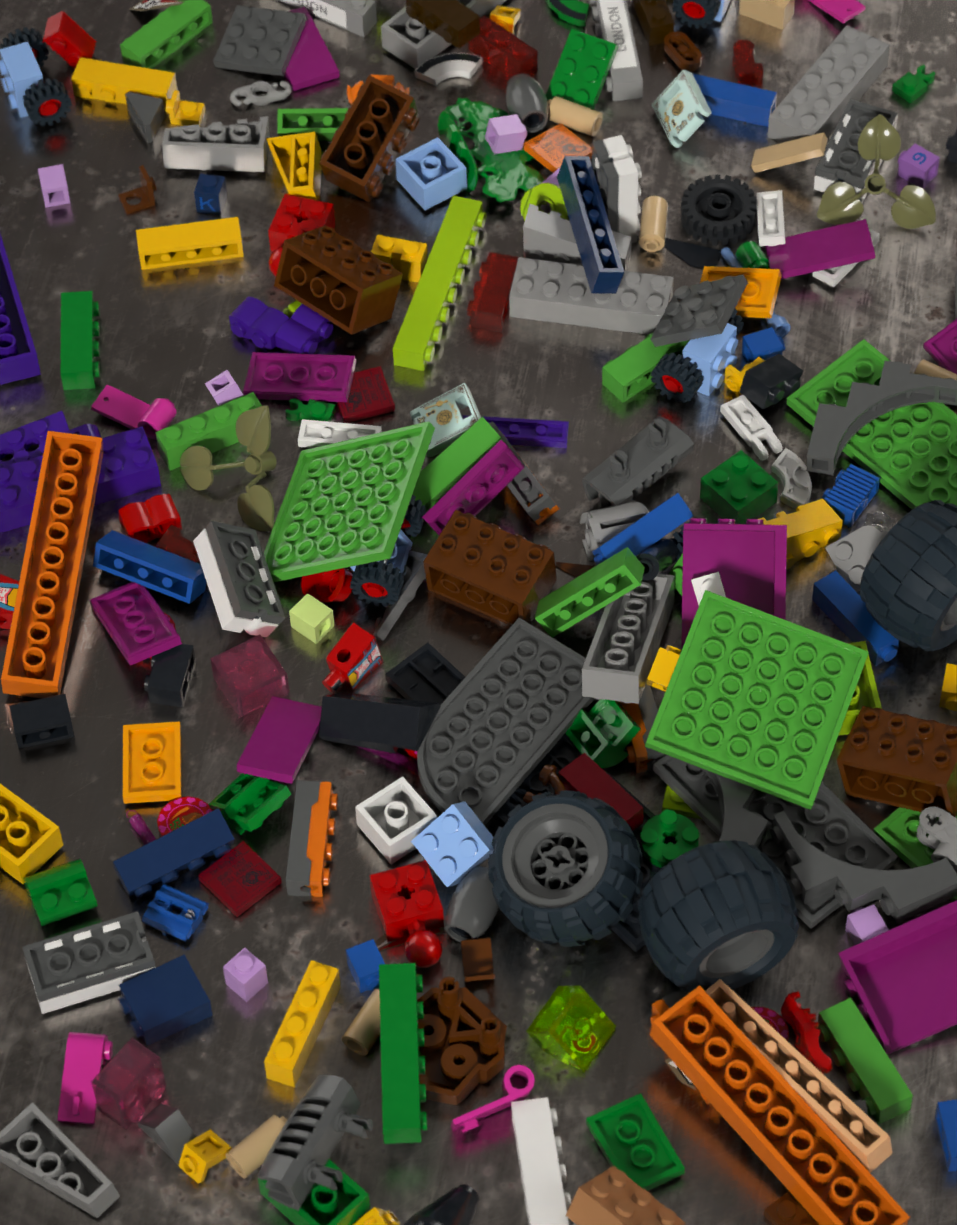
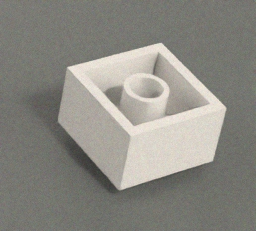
[355,776,437,865]

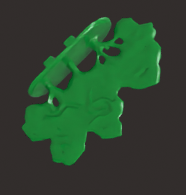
[438,98,545,202]

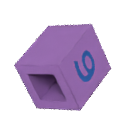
[898,144,940,189]

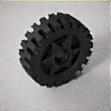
[681,175,757,246]

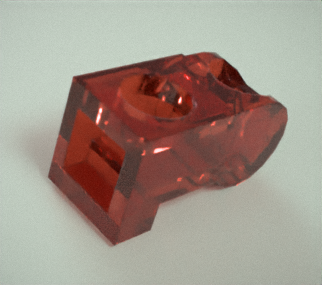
[732,40,764,87]
[157,525,201,564]

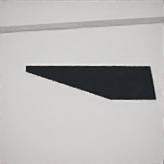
[664,238,721,269]

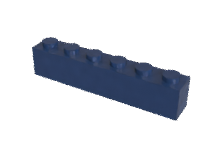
[557,156,624,294]

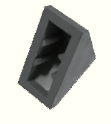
[125,92,165,143]
[138,1104,197,1164]

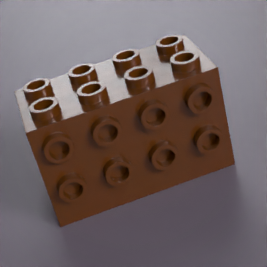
[319,75,420,203]
[274,226,403,335]
[423,510,557,626]
[836,706,957,818]

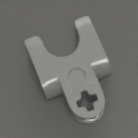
[916,807,957,873]

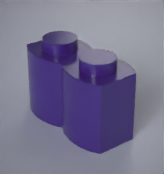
[229,296,289,350]
[275,304,333,354]

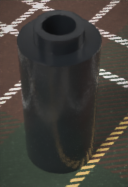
[636,538,678,581]

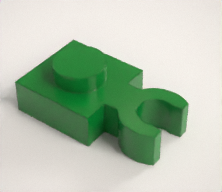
[892,65,936,104]
[285,399,336,422]

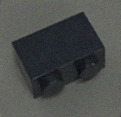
[739,353,803,409]
[144,644,196,707]
[9,694,75,749]

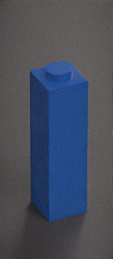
[692,73,777,127]
[592,493,694,565]
[812,570,899,667]

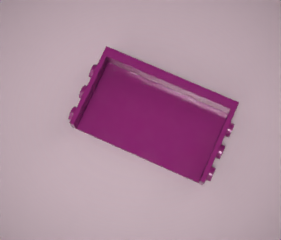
[681,518,787,650]
[838,901,957,1055]

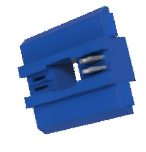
[142,884,209,942]

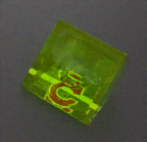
[526,985,617,1072]

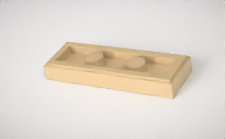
[751,132,827,173]

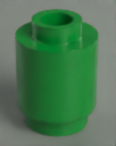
[735,241,770,269]

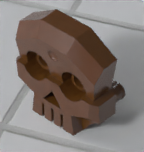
[417,977,507,1106]

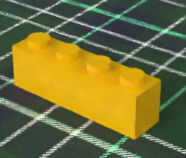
[71,57,177,111]
[136,217,244,270]
[264,960,341,1088]

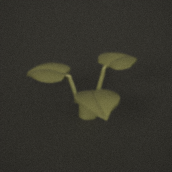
[816,114,936,229]
[180,405,277,532]

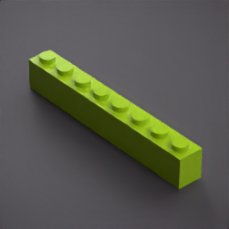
[393,196,486,371]

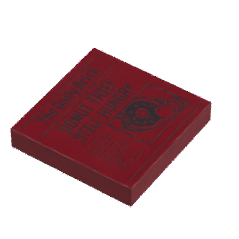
[336,366,395,423]
[198,841,282,917]

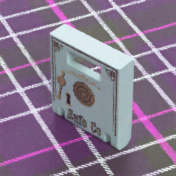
[652,70,712,148]
[410,383,481,457]

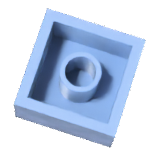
[396,137,467,210]
[411,801,494,887]

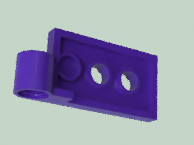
[0,411,102,467]

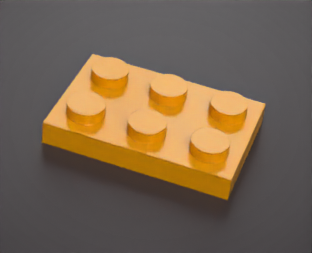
[700,266,782,318]
[123,722,182,804]

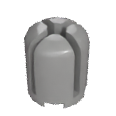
[580,502,650,567]

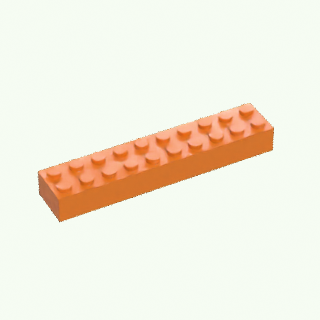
[1,431,103,699]
[650,985,910,1225]

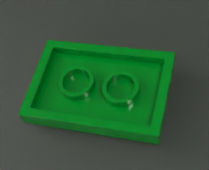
[546,29,619,110]
[586,1093,685,1191]

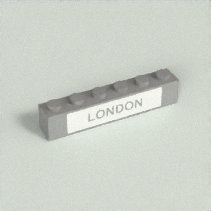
[276,0,377,37]
[589,0,643,101]

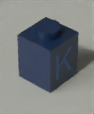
[194,173,228,216]

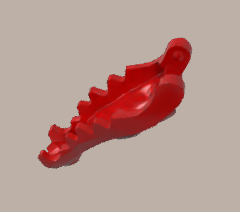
[781,991,832,1074]

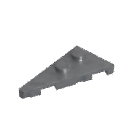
[373,550,427,641]

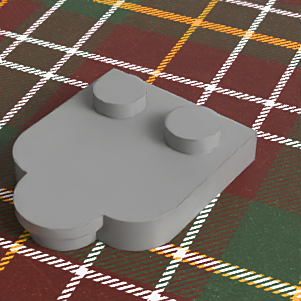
[825,525,889,594]

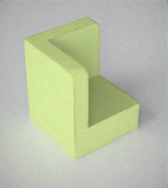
[289,594,334,644]

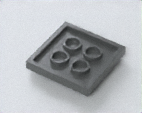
[213,5,307,76]
[651,275,748,347]

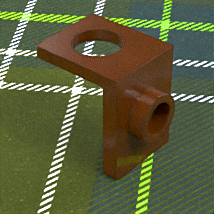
[118,165,157,214]
[461,938,495,982]

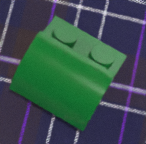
[566,699,641,768]
[208,773,291,835]
[24,858,98,926]

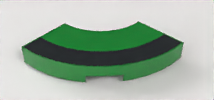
[546,0,589,27]

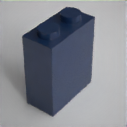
[117,954,213,1046]

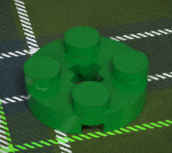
[640,810,700,868]

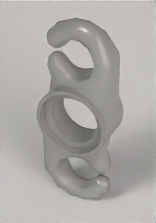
[230,81,292,106]

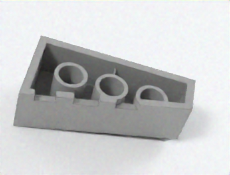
[162,116,270,172]
[523,204,631,271]
[0,1102,120,1218]

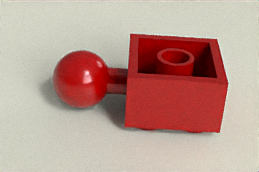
[268,194,335,277]
[369,860,444,968]

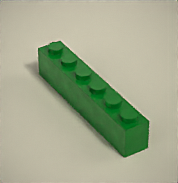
[379,963,427,1144]

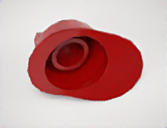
[301,567,353,603]

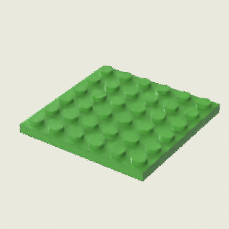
[263,421,435,582]
[645,590,869,810]

